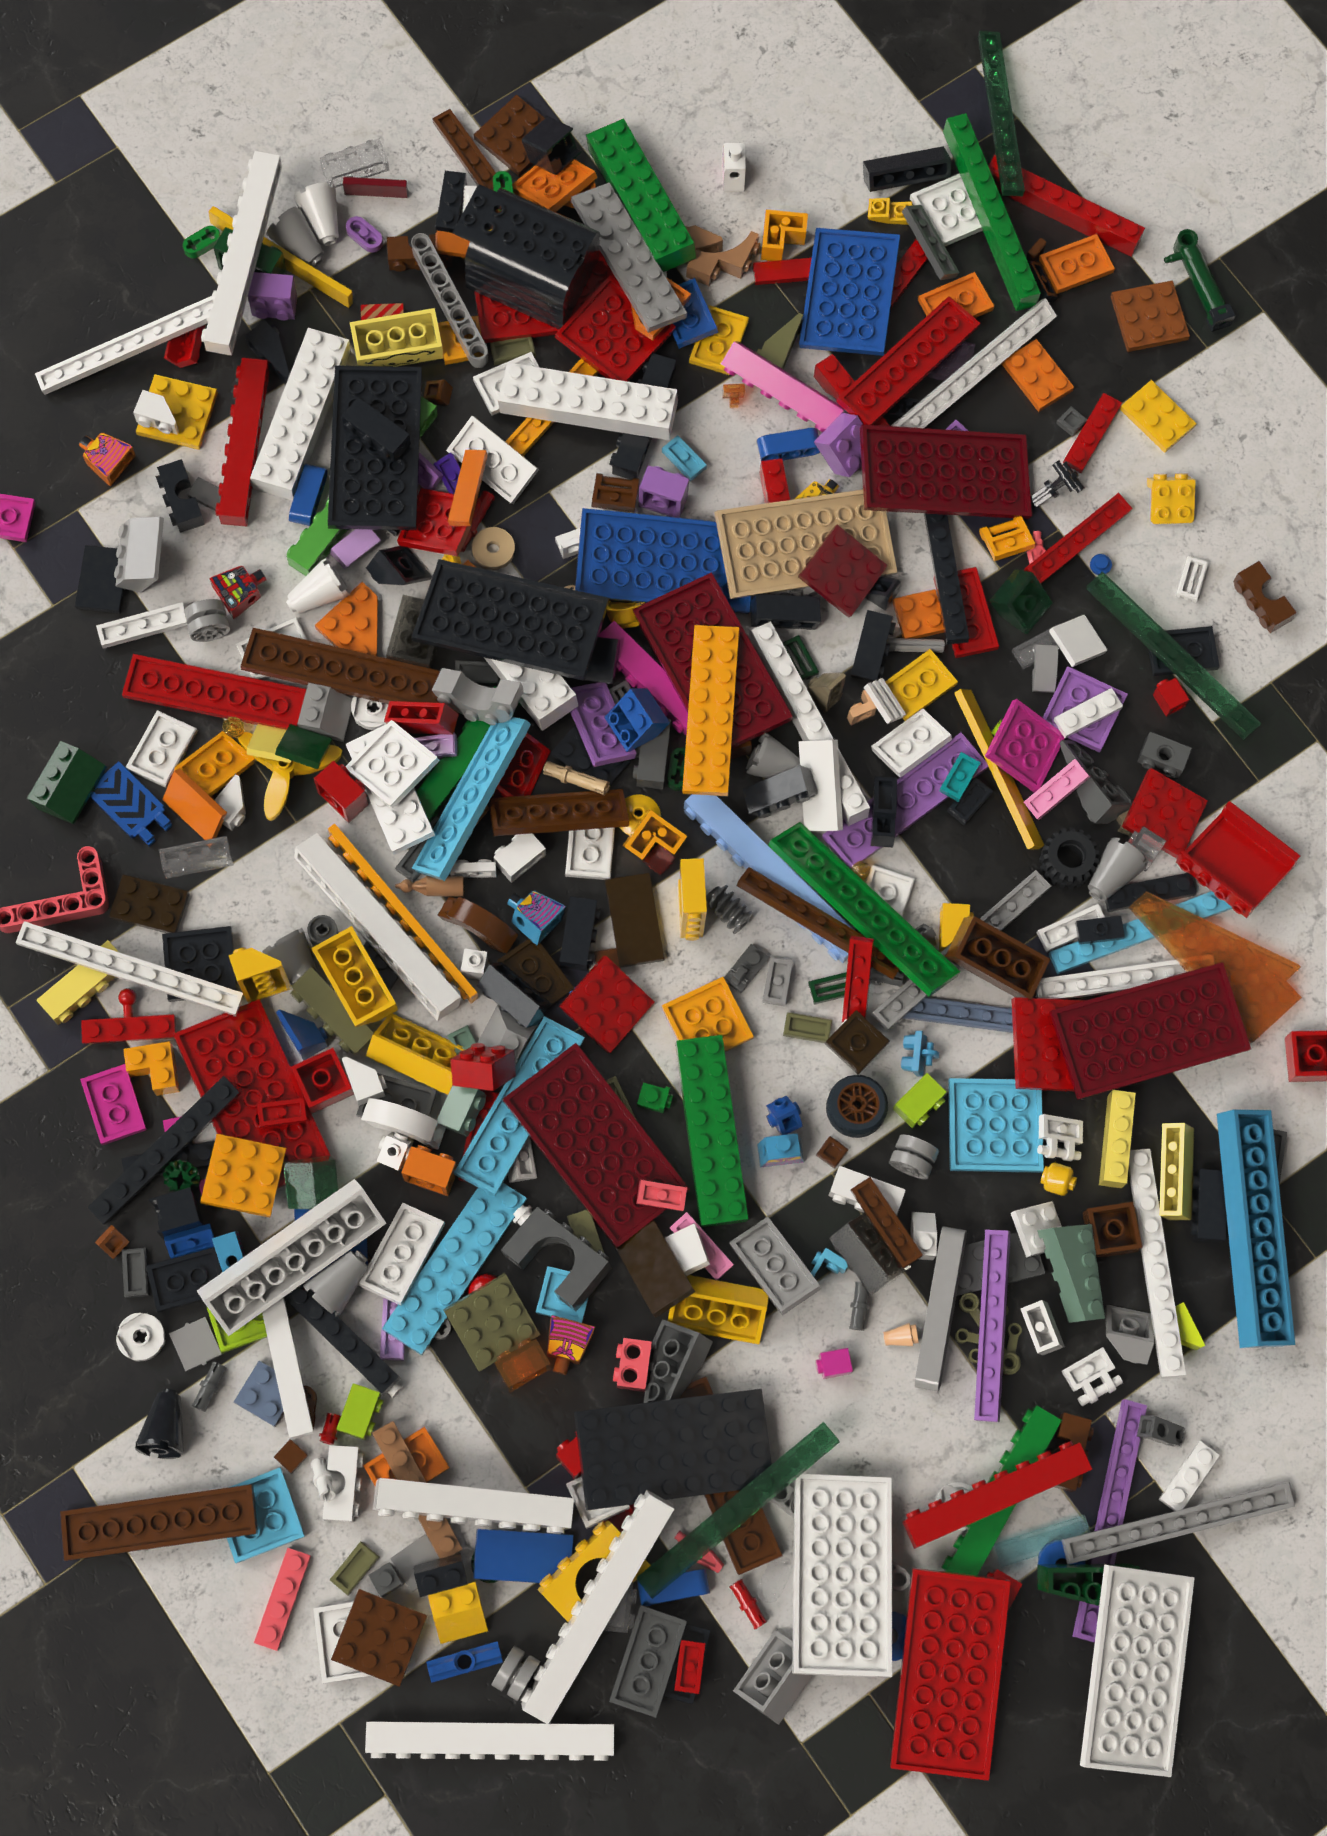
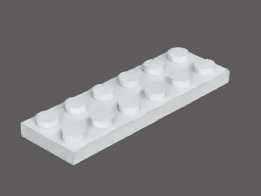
[346,725,435,855]

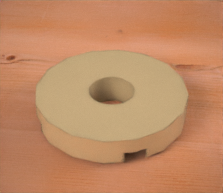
[472,527,515,570]

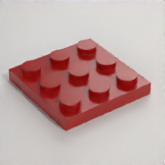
[397,488,482,557]
[1121,768,1208,859]
[559,956,654,1053]

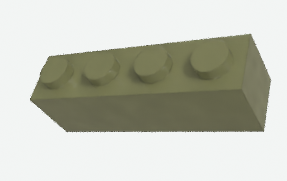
[289,967,374,1054]

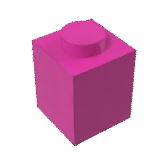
[815,1348,853,1379]

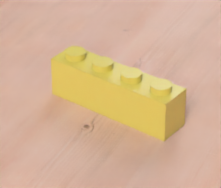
[37,940,118,1025]
[1099,1090,1136,1188]
[1159,1123,1194,1220]

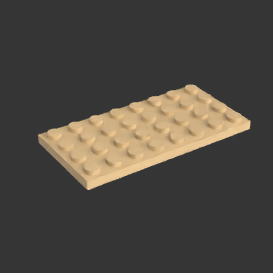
[714,489,897,599]

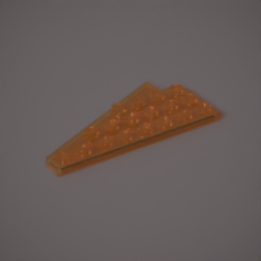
[1128,891,1302,1043]

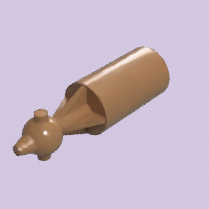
[395,876,464,896]

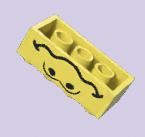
[350,308,443,367]

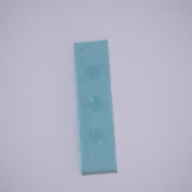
[994,1515,1090,1568]

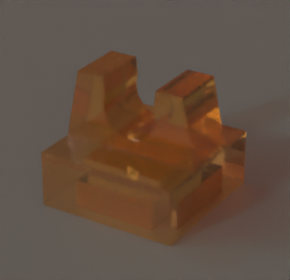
[722,384,745,408]

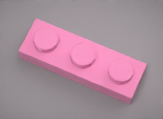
[1024,759,1091,820]
[670,1212,734,1280]

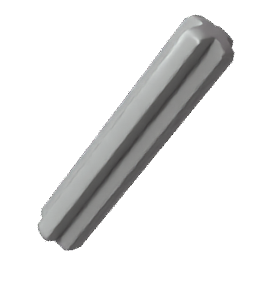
[886,638,945,653]

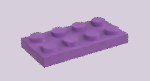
[570,682,637,767]

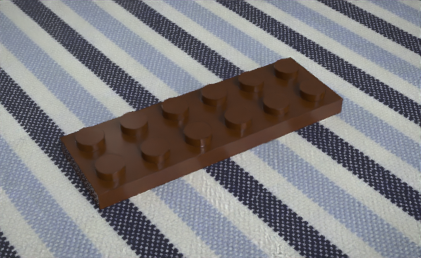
[489,789,629,836]

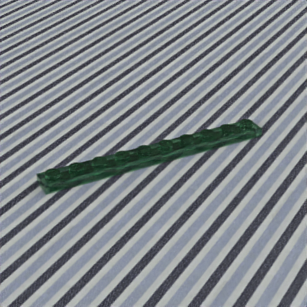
[978,31,1025,196]
[1086,571,1261,740]
[636,1422,840,1599]

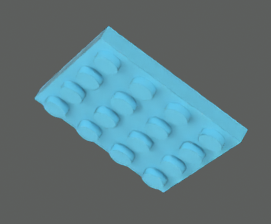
[948,1078,1044,1172]

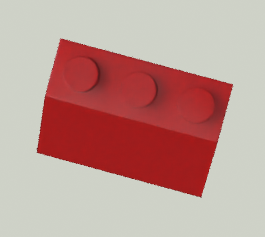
[492,733,551,798]

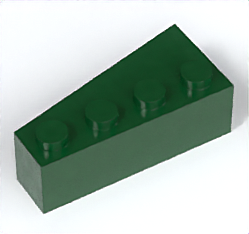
[1037,1564,1140,1606]

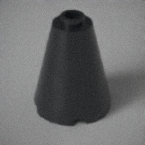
[135,1389,184,1459]

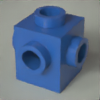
[766,1095,803,1135]

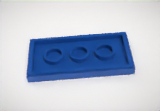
[473,1529,573,1583]

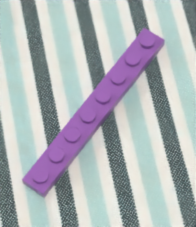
[974,1230,1010,1422]

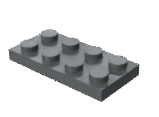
[956,1232,1045,1297]
[609,1605,687,1718]

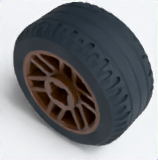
[826,1075,888,1138]

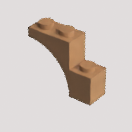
[686,231,760,286]

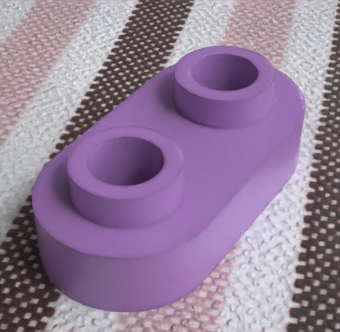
[346,216,383,252]

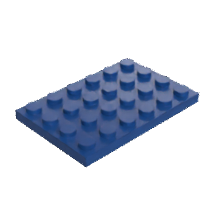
[799,228,900,356]

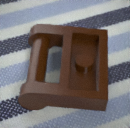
[591,473,640,513]

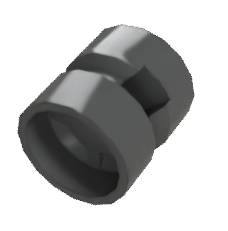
[307,915,339,947]

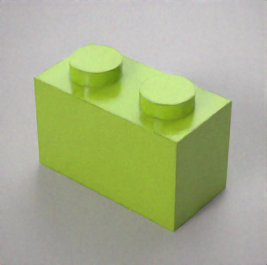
[893,1073,947,1128]
[337,1383,384,1440]

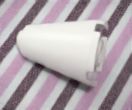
[294,182,339,246]
[286,558,350,614]

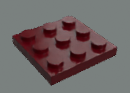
[798,525,888,618]

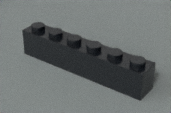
[609,353,676,480]

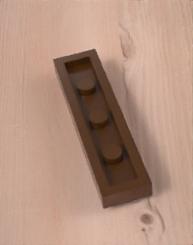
[850,1177,923,1269]

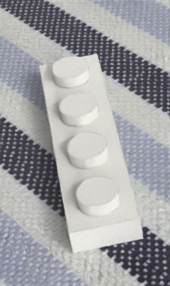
[96,602,188,649]

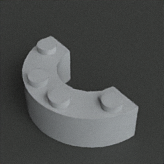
[432,668,523,725]

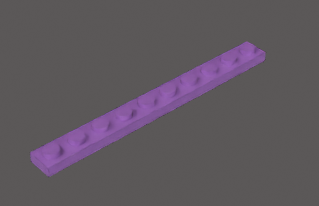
[1072,1399,1147,1643]

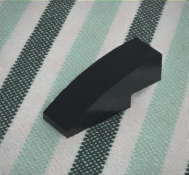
[870,776,897,848]

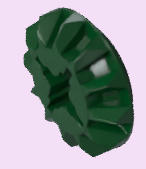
[163,1160,200,1192]

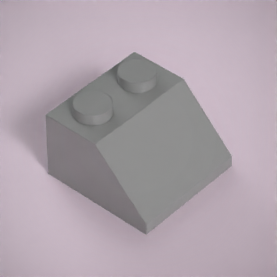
[298,683,352,742]

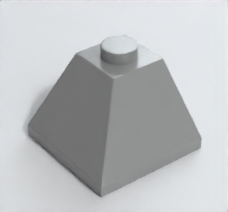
[478,1005,538,1064]
[1105,1305,1154,1365]

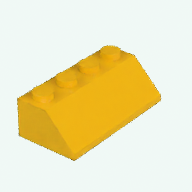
[311,926,398,1027]
[228,947,291,1003]
[366,1013,464,1095]
[668,1275,768,1345]

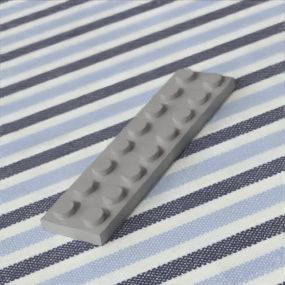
[571,183,687,333]

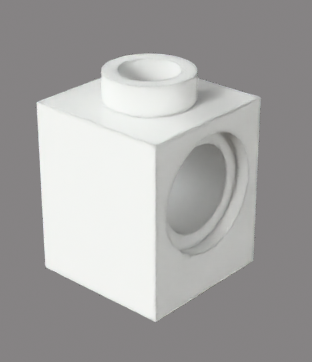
[461,949,488,980]

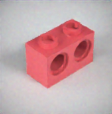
[613,1338,652,1392]

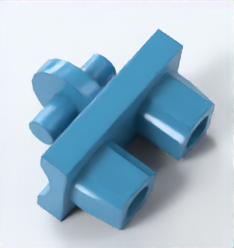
[901,1031,940,1077]

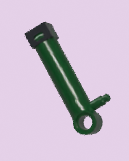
[1164,229,1235,332]

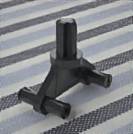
[1031,460,1085,507]

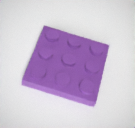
[1043,666,1128,753]

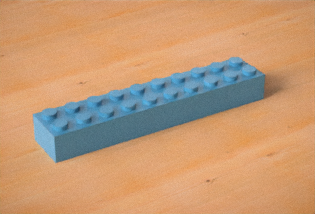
[1217,1109,1295,1348]

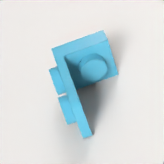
[811,1248,850,1277]

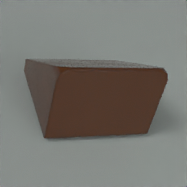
[423,380,453,406]

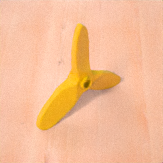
[238,731,342,821]

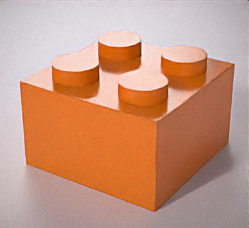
[401,1145,457,1196]

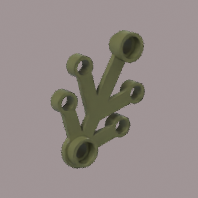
[955,1293,1022,1375]

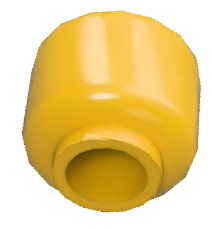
[1041,1163,1077,1196]

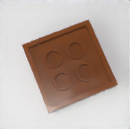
[1110,280,1190,352]

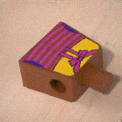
[547,1315,595,1375]

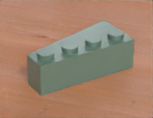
[1037,1224,1105,1323]

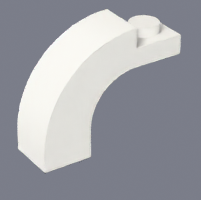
[361,1098,446,1150]

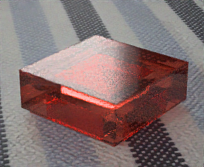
[643,844,675,876]

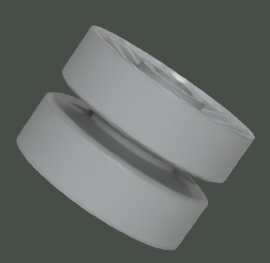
[184,599,230,642]
[889,1134,939,1179]
[491,1645,541,1701]

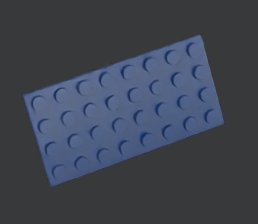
[575,508,751,614]

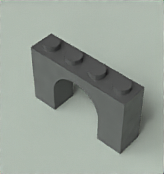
[501,1207,612,1312]

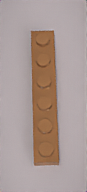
[372,1421,462,1559]

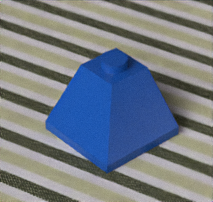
[276,1010,328,1061]

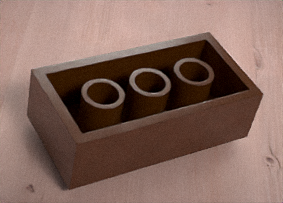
[945,916,1050,1000]

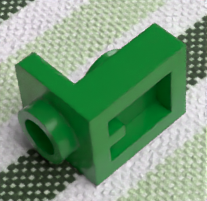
[637,1082,673,1113]

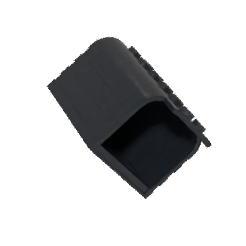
[453,184,600,329]

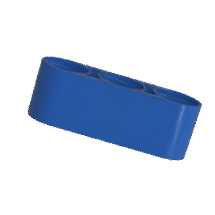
[757,428,820,461]
[289,464,328,526]
[637,1569,710,1606]

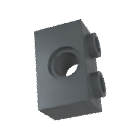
[1137,732,1192,778]

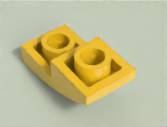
[868,198,913,225]

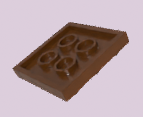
[473,94,545,177]
[331,1589,428,1687]

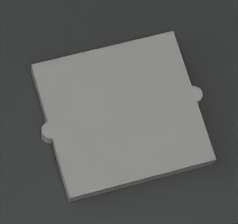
[169,1317,222,1372]
[390,1534,439,1592]

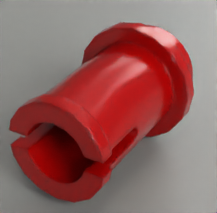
[319,1413,341,1445]

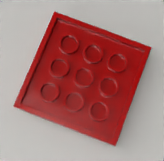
[555,275,676,382]
[1011,997,1085,1091]

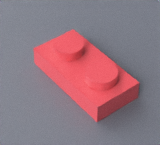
[636,1180,687,1211]

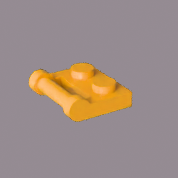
[979,516,1035,561]

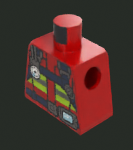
[209,566,266,619]

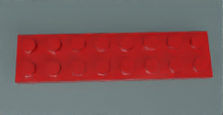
[836,296,980,425]
[122,654,307,730]

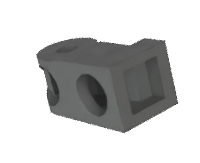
[1137,1415,1185,1448]

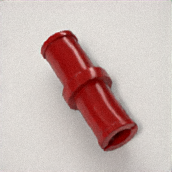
[729,1579,767,1630]

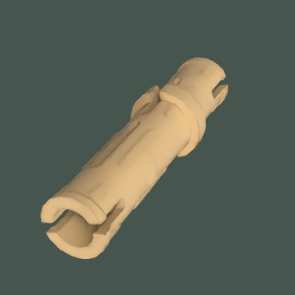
[543,761,610,795]

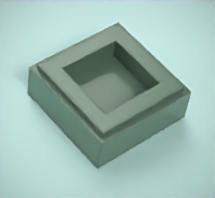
[447,1025,476,1055]

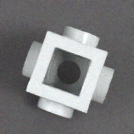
[377,1132,414,1170]

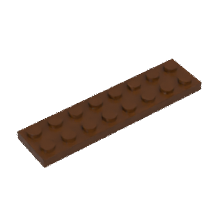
[679,1377,782,1576]
[60,1484,258,1561]

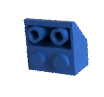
[604,688,670,752]

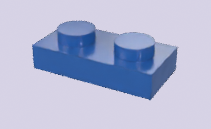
[164,1223,215,1259]

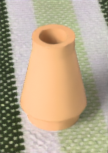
[883,1323,919,1346]

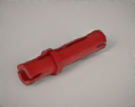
[460,491,495,552]

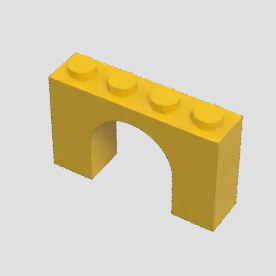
[678,858,707,941]
[537,1520,651,1623]

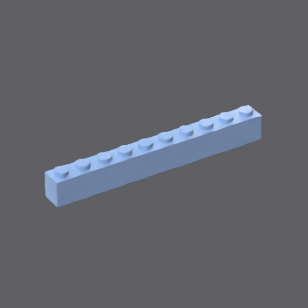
[684,794,854,963]

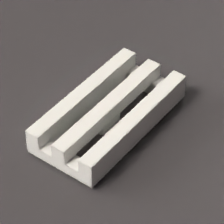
[1175,556,1209,603]
[864,678,906,724]

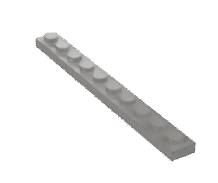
[872,870,1051,1031]
[1061,1483,1295,1564]

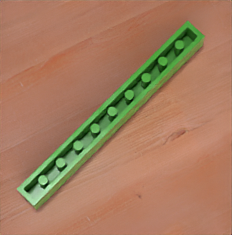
[286,396,438,576]

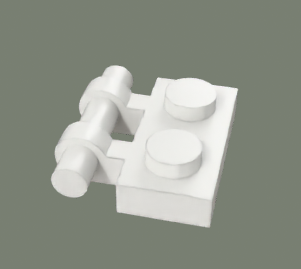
[1037,1114,1083,1161]
[1062,1347,1123,1406]

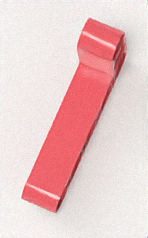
[0,846,109,933]

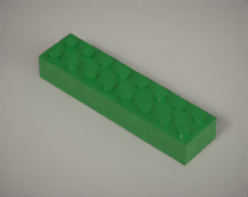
[586,118,696,272]
[675,1035,748,1228]

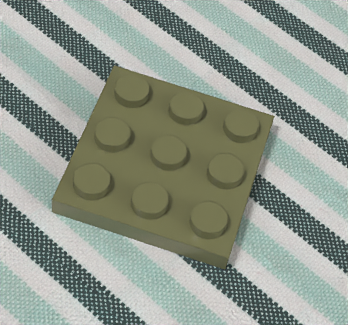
[443,1273,540,1372]

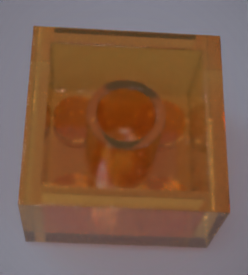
[494,1338,551,1393]

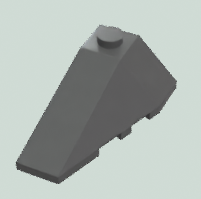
[1059,740,1133,824]
[644,1319,713,1403]

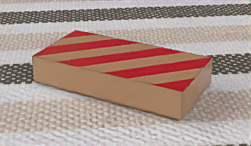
[361,303,404,320]

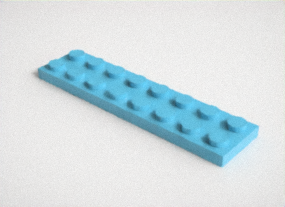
[412,717,531,881]
[454,1016,585,1196]
[382,1183,527,1356]

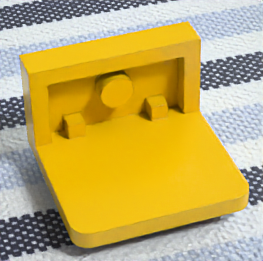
[1147,473,1195,524]

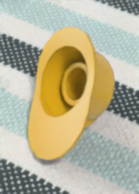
[606,602,645,629]

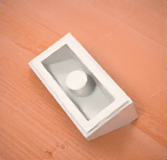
[508,1136,537,1183]

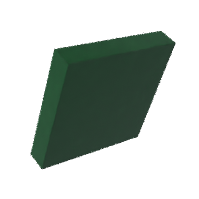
[275,724,332,769]

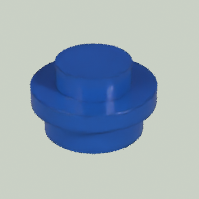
[1090,554,1112,576]

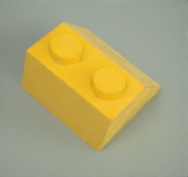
[428,1582,488,1644]

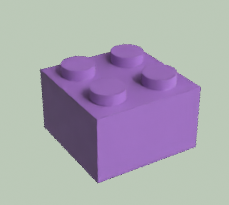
[248,272,297,320]
[814,413,863,477]
[638,465,689,518]

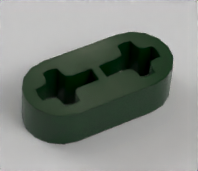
[667,748,685,791]

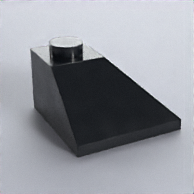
[366,546,432,585]

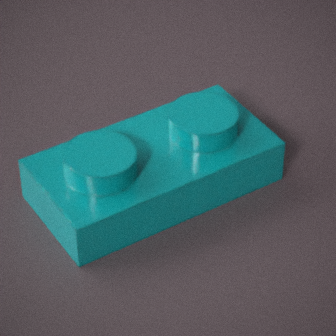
[939,752,981,802]

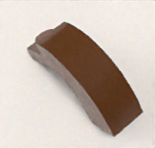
[438,896,518,954]

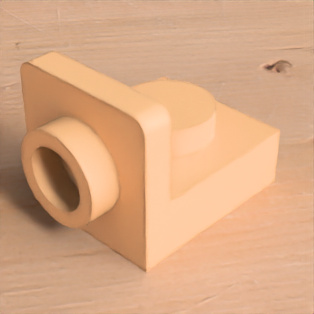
[847,690,877,725]

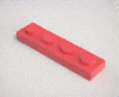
[254,1548,311,1651]

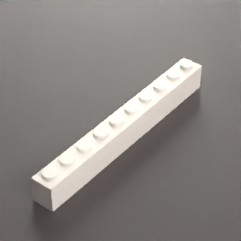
[201,151,282,356]
[750,621,870,826]
[294,833,461,1021]
[520,1490,674,1724]
[365,1722,614,1761]

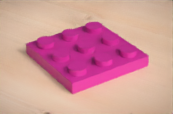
[985,699,1065,792]

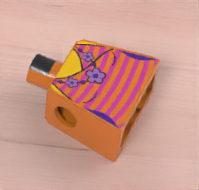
[79,433,136,487]

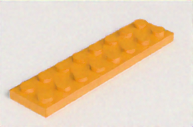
[682,625,739,796]

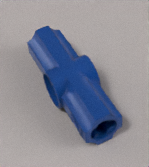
[426,1641,503,1683]

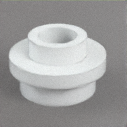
[513,1205,533,1226]

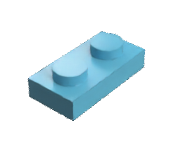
[662,435,707,481]

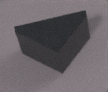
[865,577,901,611]

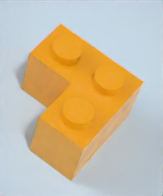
[761,209,808,261]
[622,809,687,860]
[123,1041,180,1096]

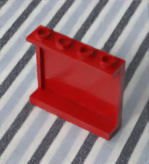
[1176,801,1301,918]

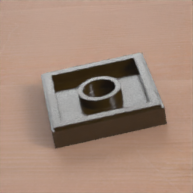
[825,1010,890,1075]

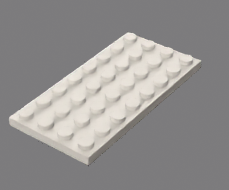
[792,1473,892,1678]
[1080,1564,1194,1777]

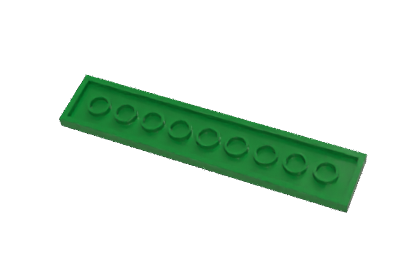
[768,822,961,997]

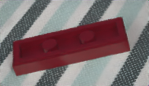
[343,177,408,198]

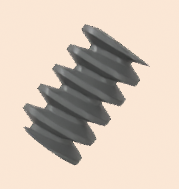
[706,885,753,934]

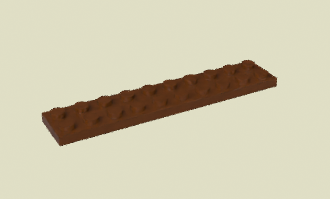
[241,628,469,720]

